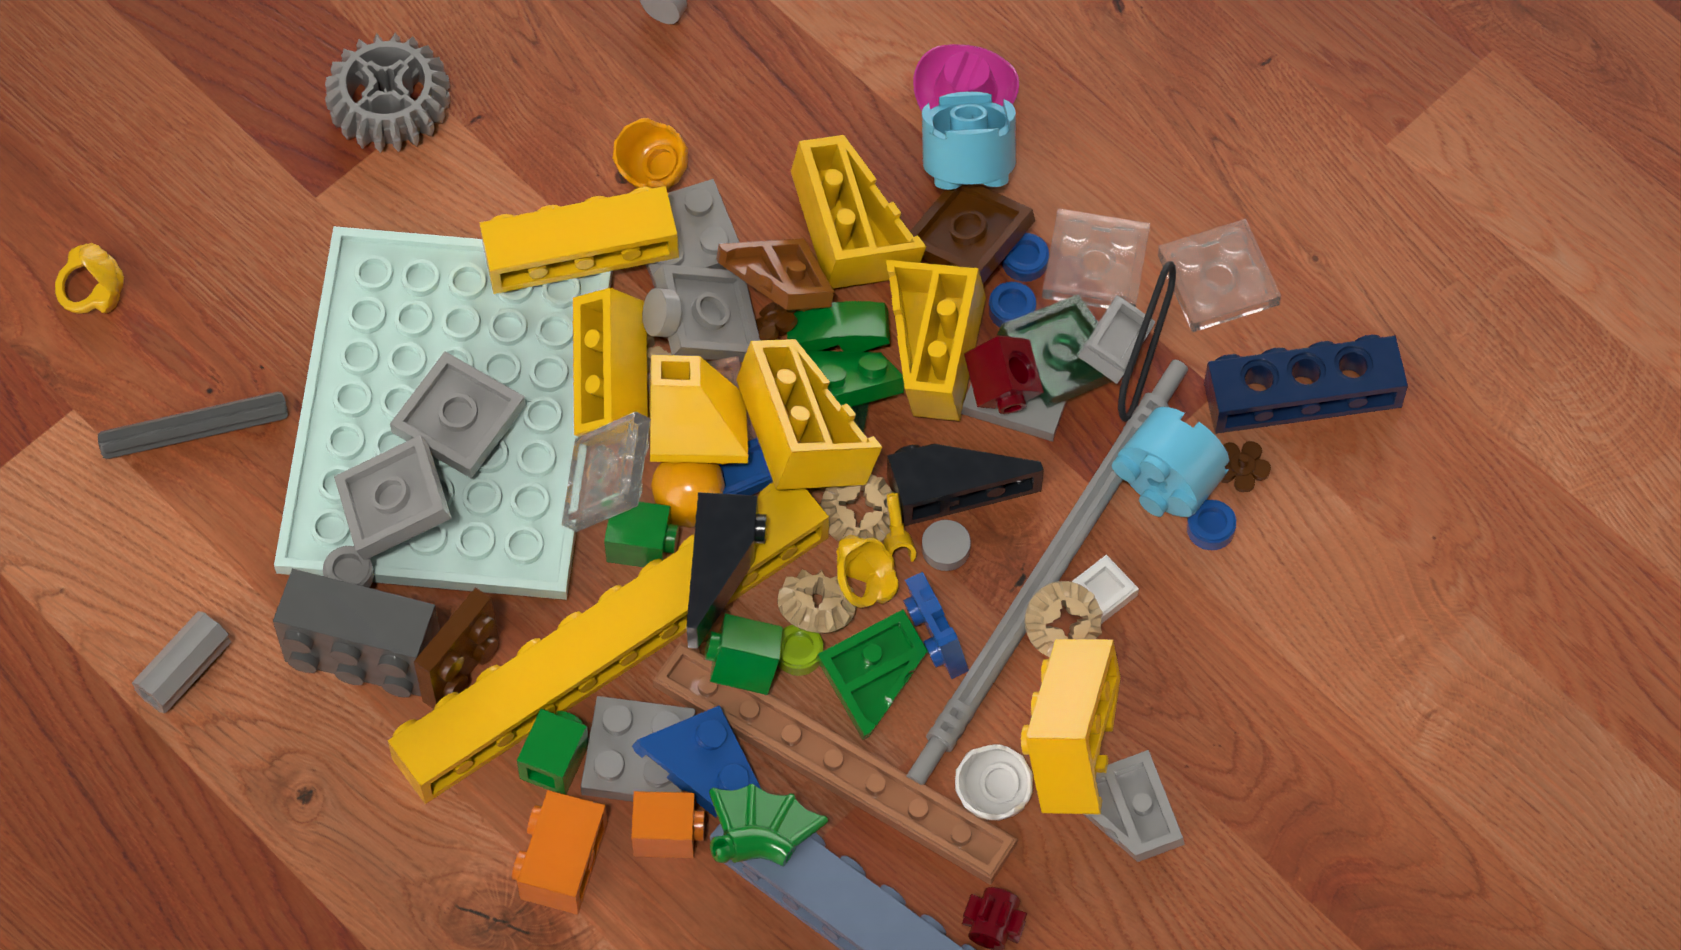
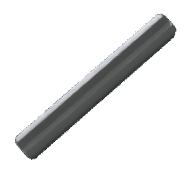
[98,391,288,459]

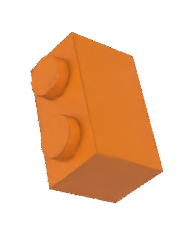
[512,790,608,915]

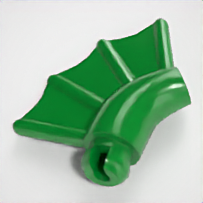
[709,784,828,867]

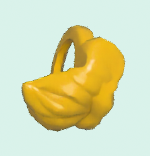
[55,243,124,314]
[836,534,898,608]

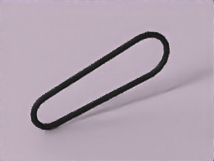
[1118,261,1176,422]

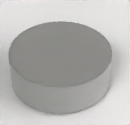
[640,0,687,24]
[642,288,682,337]
[922,520,971,571]
[323,546,374,588]

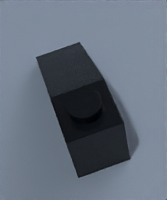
[887,444,1044,526]
[686,492,767,649]

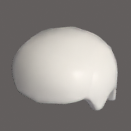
[955,744,1033,821]

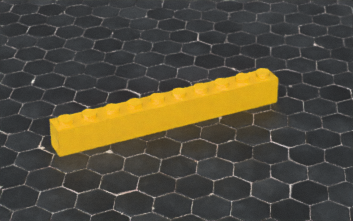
[387,483,829,804]

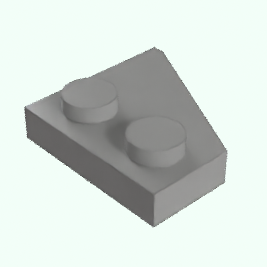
[1083,750,1185,862]

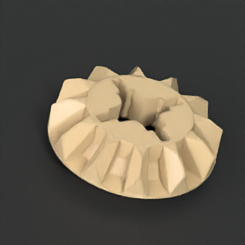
[820,474,894,542]
[777,569,856,633]
[1025,581,1104,657]

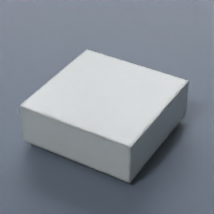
[1072,555,1139,624]

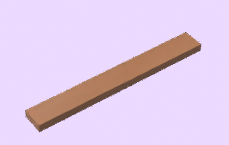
[653,642,1017,885]

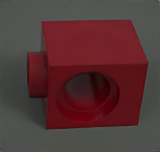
[964,335,1044,414]

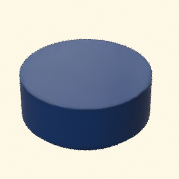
[1002,233,1049,282]
[988,282,1036,331]
[1187,500,1236,551]

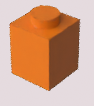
[631,791,705,858]

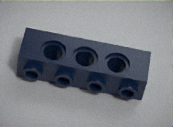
[1204,335,1408,434]

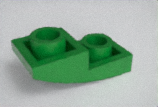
[787,301,890,352]

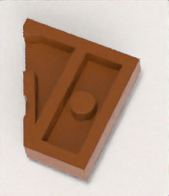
[716,238,834,311]

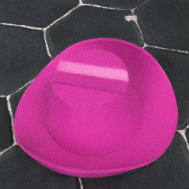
[913,44,1019,112]

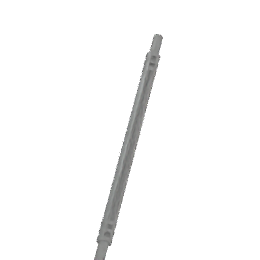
[906,360,1188,785]

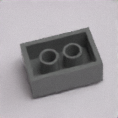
[273,568,440,698]

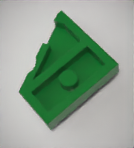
[805,350,904,407]
[816,609,927,740]

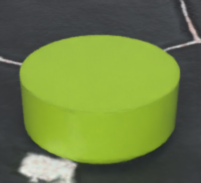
[778,625,823,676]

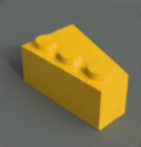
[791,135,926,289]
[886,260,986,421]
[736,339,882,490]
[1021,639,1121,814]

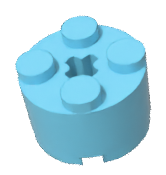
[922,92,1016,190]
[1112,407,1230,517]

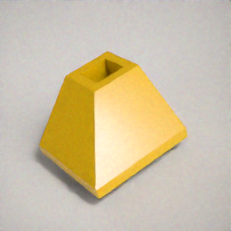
[649,355,748,464]

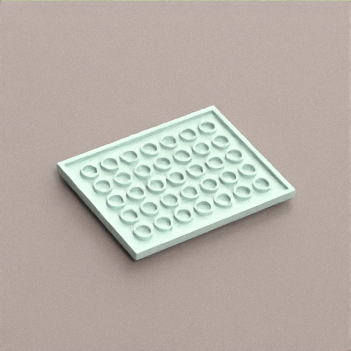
[274,226,613,600]

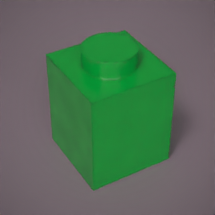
[604,498,679,567]
[704,613,783,695]
[516,709,589,795]

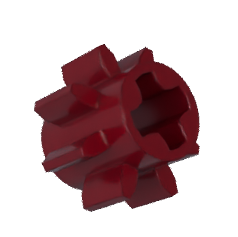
[962,887,1027,950]

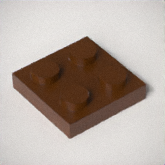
[910,184,1035,284]
[414,587,499,709]

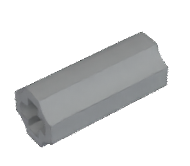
[132,611,231,713]

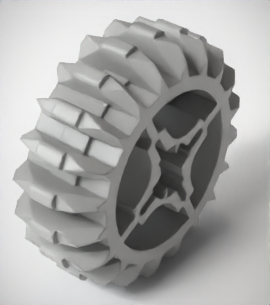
[325,32,450,153]

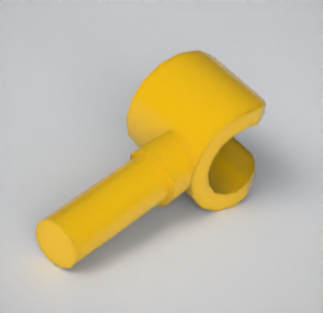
[883,493,916,562]

